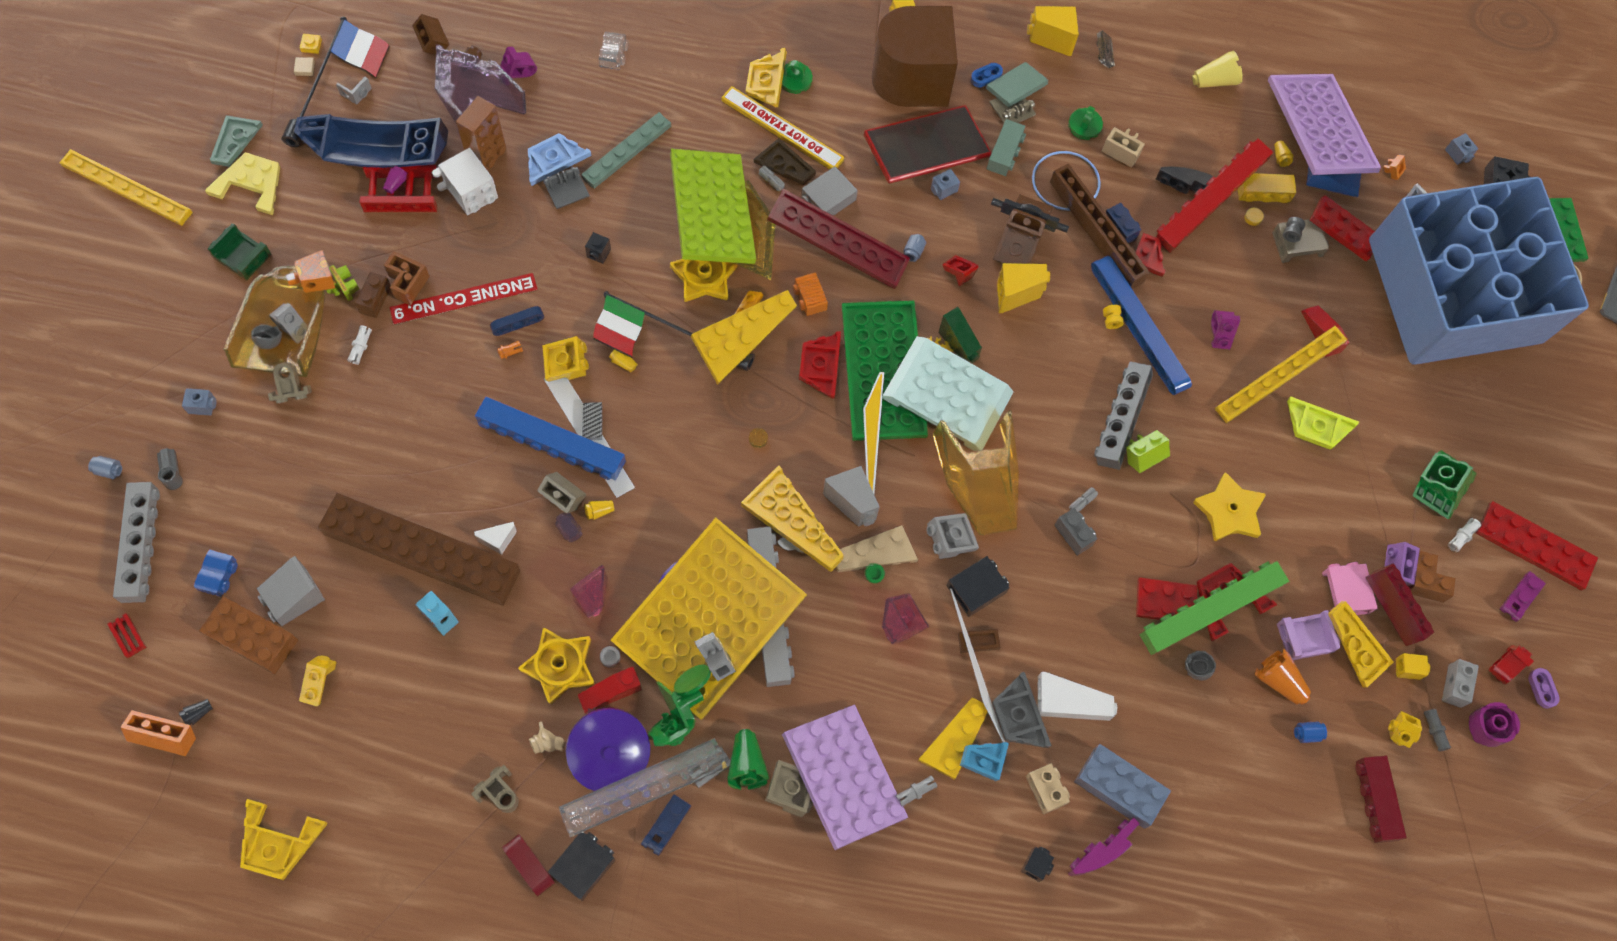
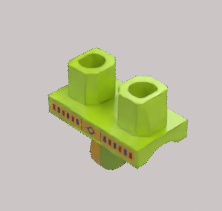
[326,265,360,301]

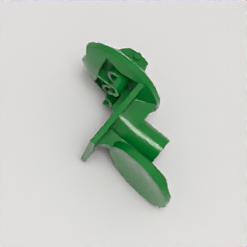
[648,664,711,746]

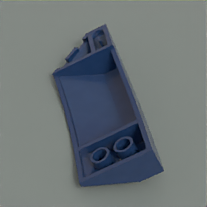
[294,114,449,168]

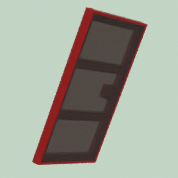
[863,105,992,184]

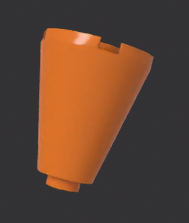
[1255,649,1311,705]

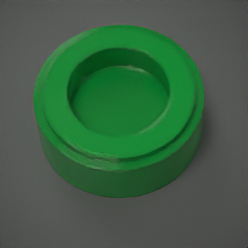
[865,563,885,583]

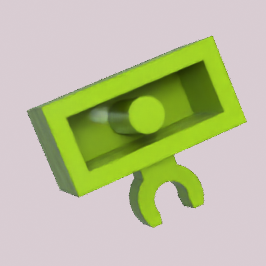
[1126,430,1170,473]

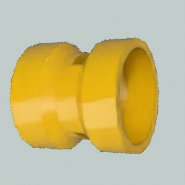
[1103,305,1124,329]

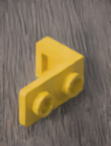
[299,656,337,706]

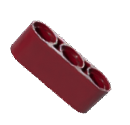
[501,834,555,897]

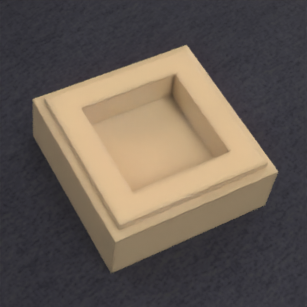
[294,57,315,76]

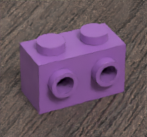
[1384,542,1420,586]

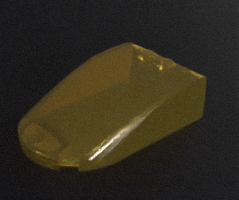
[224,266,325,377]

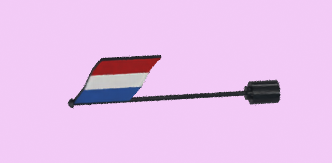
[281,16,389,147]

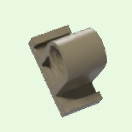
[268,362,312,403]
[471,765,519,813]

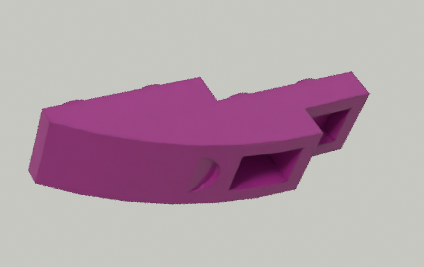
[1068,817,1140,876]

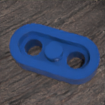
[971,63,1003,88]

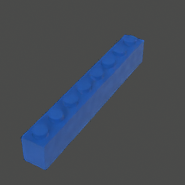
[475,397,626,481]

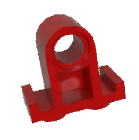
[1488,645,1534,685]

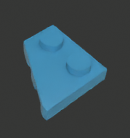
[960,742,1009,781]

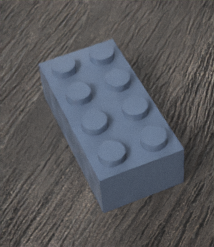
[1074,744,1171,829]

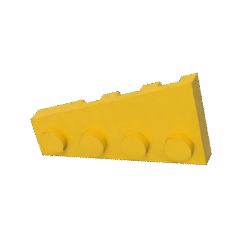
[1328,601,1394,688]

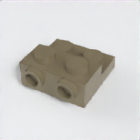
[765,760,812,817]

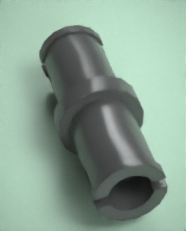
[1424,709,1451,752]

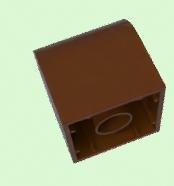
[871,6,958,107]

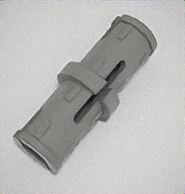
[896,775,937,806]

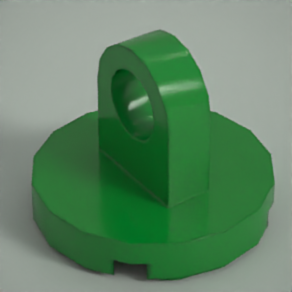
[781,60,813,94]
[1068,106,1103,140]

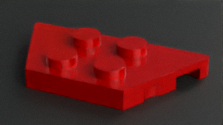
[799,331,841,399]

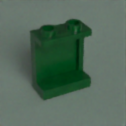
[208,223,272,280]

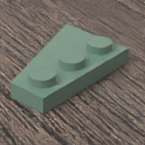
[210,115,263,167]

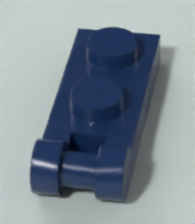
[641,794,691,856]

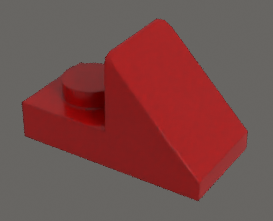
[942,255,979,286]

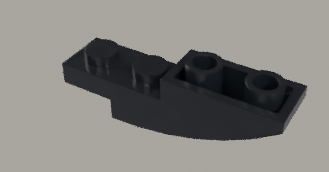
[1155,167,1216,194]

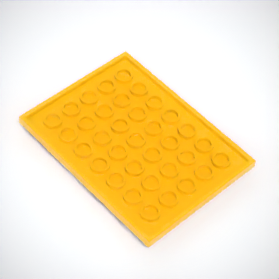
[611,517,807,720]

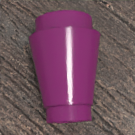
[383,166,407,194]

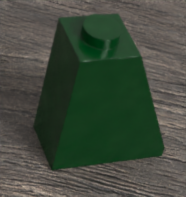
[938,306,982,363]

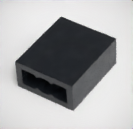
[946,556,1010,617]
[548,831,616,901]

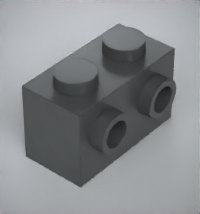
[1055,508,1097,556]

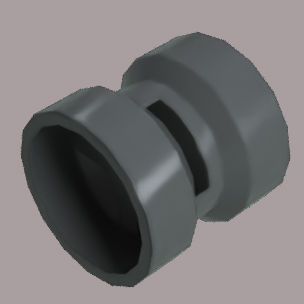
[1283,217,1306,242]

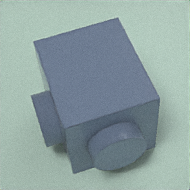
[1445,133,1478,165]
[931,169,960,200]
[182,389,216,415]

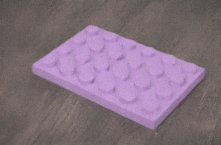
[782,705,908,850]

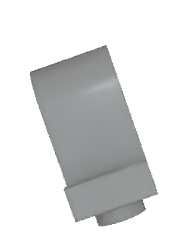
[269,303,312,344]

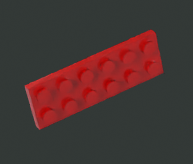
[1475,501,1598,591]

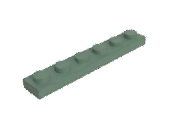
[581,112,671,189]

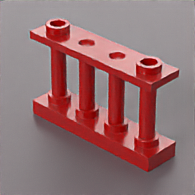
[360,165,439,212]

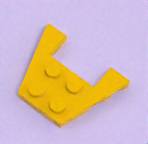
[240,799,327,880]

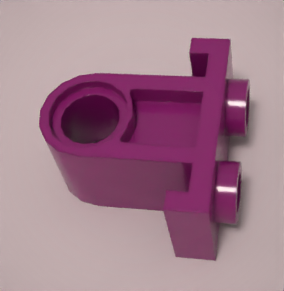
[498,47,537,85]
[1211,310,1240,350]

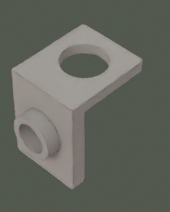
[336,77,372,105]

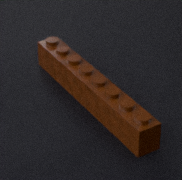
[1050,163,1149,289]

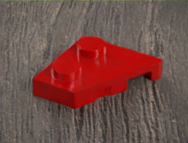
[1135,233,1165,277]

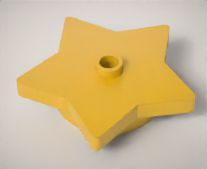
[670,259,739,302]
[1193,473,1266,541]
[518,628,595,704]

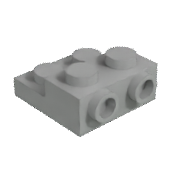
[926,513,979,559]

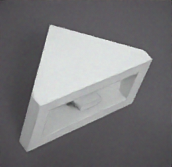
[474,522,517,555]

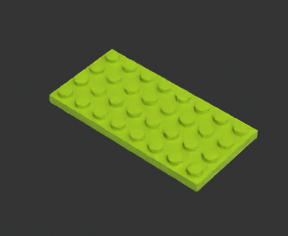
[670,149,756,264]

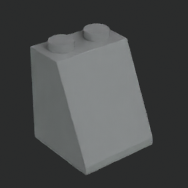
[823,466,879,526]
[257,556,325,626]

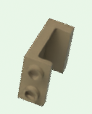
[1272,219,1329,263]

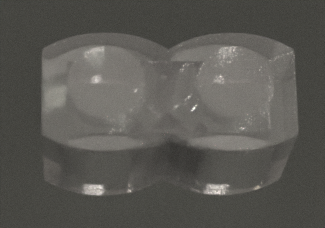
[599,31,629,70]

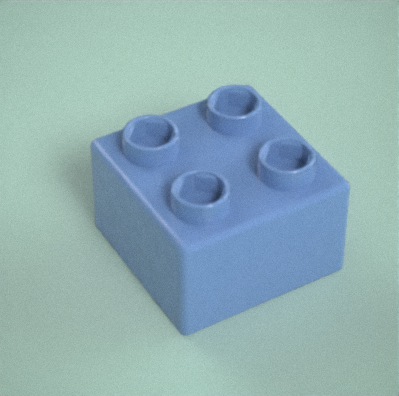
[1369,177,1589,365]

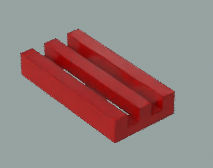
[107,613,147,658]

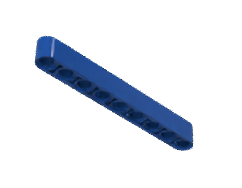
[1091,256,1192,395]

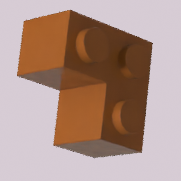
[384,251,430,306]
[1408,550,1456,603]

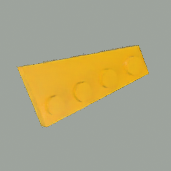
[918,698,988,780]

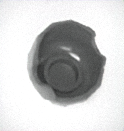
[251,324,282,349]
[1185,651,1216,681]

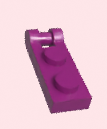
[1500,571,1546,622]

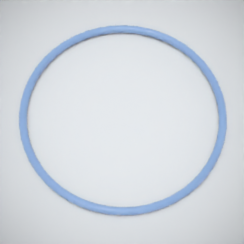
[1032,151,1100,211]

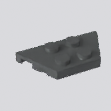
[992,672,1052,748]

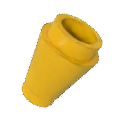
[1274,141,1294,167]
[609,350,638,373]
[584,500,614,520]

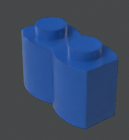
[194,550,238,597]

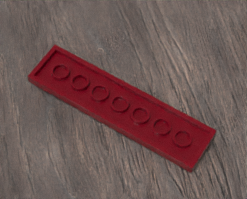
[767,189,910,289]

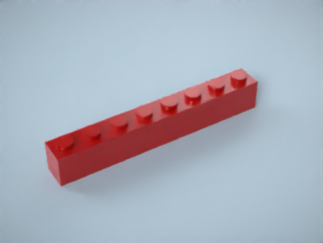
[1156,138,1273,253]

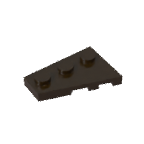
[754,138,816,185]

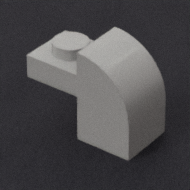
[695,632,736,681]

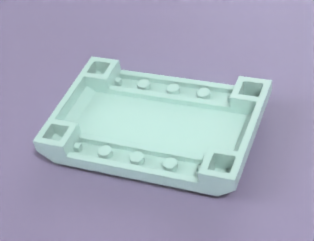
[882,336,1014,454]

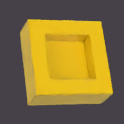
[300,34,322,54]

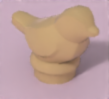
[529,721,565,754]

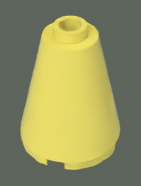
[1192,51,1242,88]

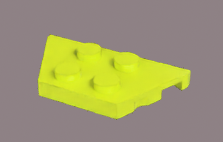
[1287,396,1359,450]

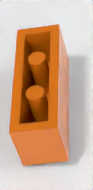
[120,710,196,756]

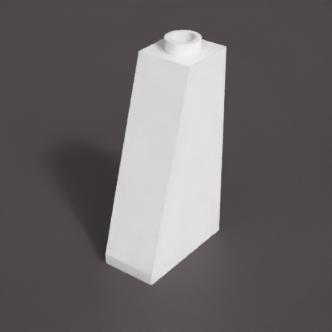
[1038,672,1117,721]

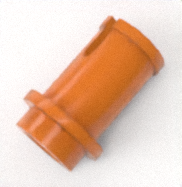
[497,341,523,360]

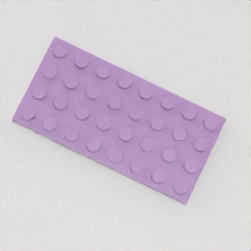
[1268,74,1381,175]

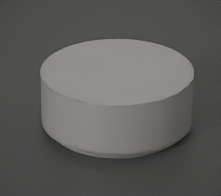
[600,646,621,668]

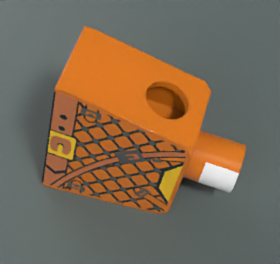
[286,250,335,293]

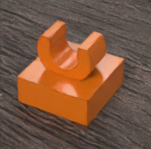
[1383,155,1406,180]

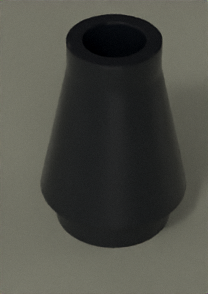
[178,699,213,725]

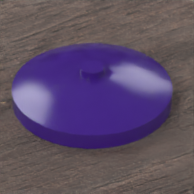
[566,708,650,793]

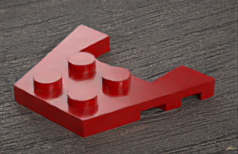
[1196,563,1277,641]

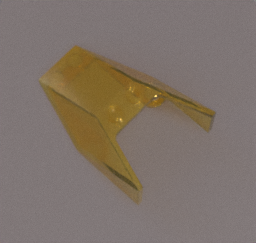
[933,411,1019,535]

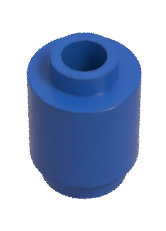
[1294,721,1327,743]

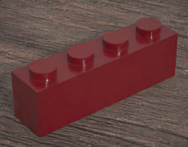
[1365,563,1434,646]
[1355,755,1407,843]

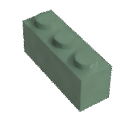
[987,119,1026,176]

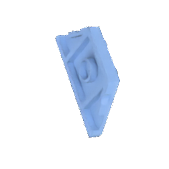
[528,133,591,186]

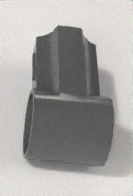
[157,448,183,490]

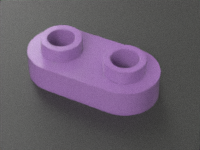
[1528,668,1559,709]

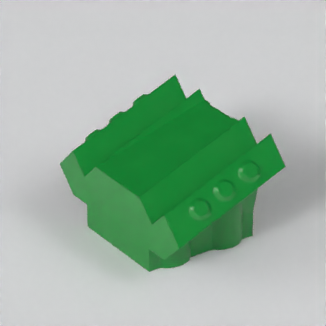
[1413,450,1477,519]

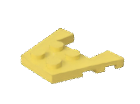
[205,152,280,215]

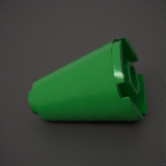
[727,729,769,790]

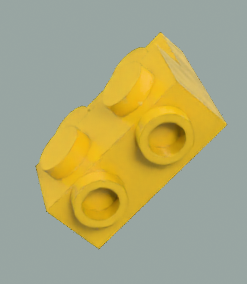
[542,336,589,382]

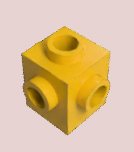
[1388,711,1422,748]

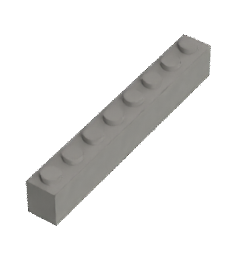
[747,527,795,687]

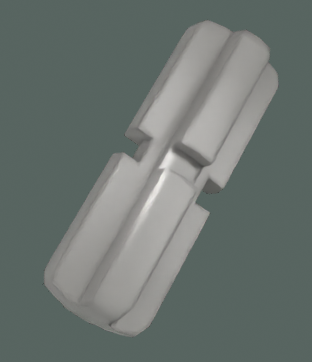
[759,166,785,191]
[1069,487,1098,512]

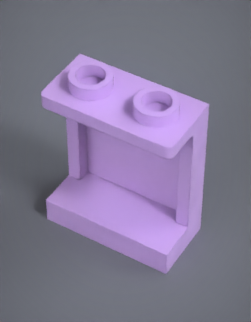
[1277,610,1340,660]

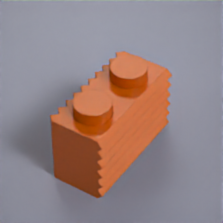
[792,272,828,316]

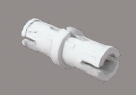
[347,325,372,365]
[1448,518,1481,552]

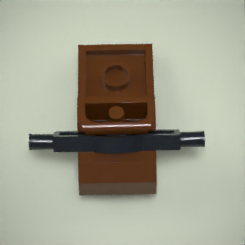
[991,194,1069,264]

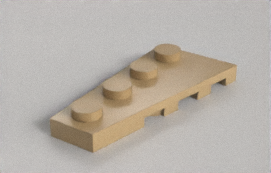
[836,526,918,572]

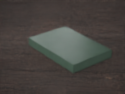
[987,62,1048,107]

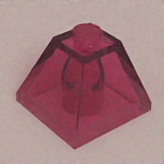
[570,565,608,618]
[882,593,929,644]

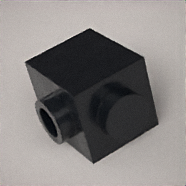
[585,232,611,264]
[1021,846,1054,882]

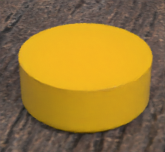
[1244,207,1264,226]

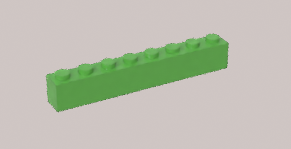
[1139,561,1290,655]

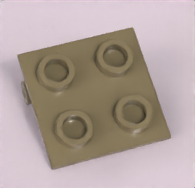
[989,98,1036,123]

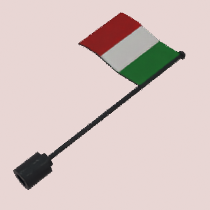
[593,291,755,371]

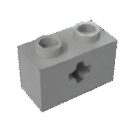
[1442,659,1479,708]

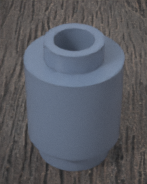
[903,234,926,262]
[88,456,122,479]

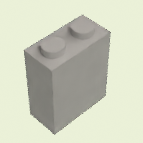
[801,167,858,216]

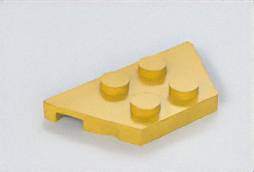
[746,48,787,107]

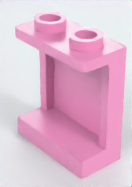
[1322,562,1377,615]

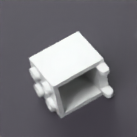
[432,148,498,215]

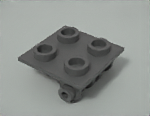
[543,167,590,209]

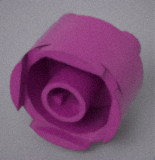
[1469,702,1520,747]

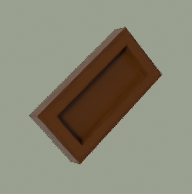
[958,629,1001,653]

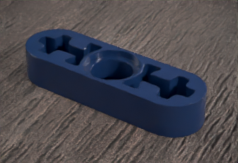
[490,306,544,336]

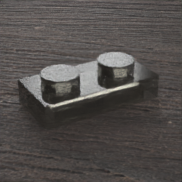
[1096,30,1115,68]

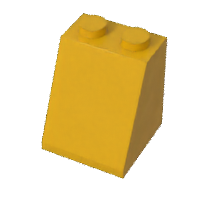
[1027,6,1079,56]
[997,263,1050,313]

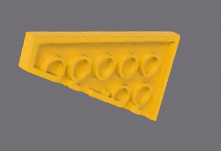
[691,290,797,385]
[741,466,844,572]

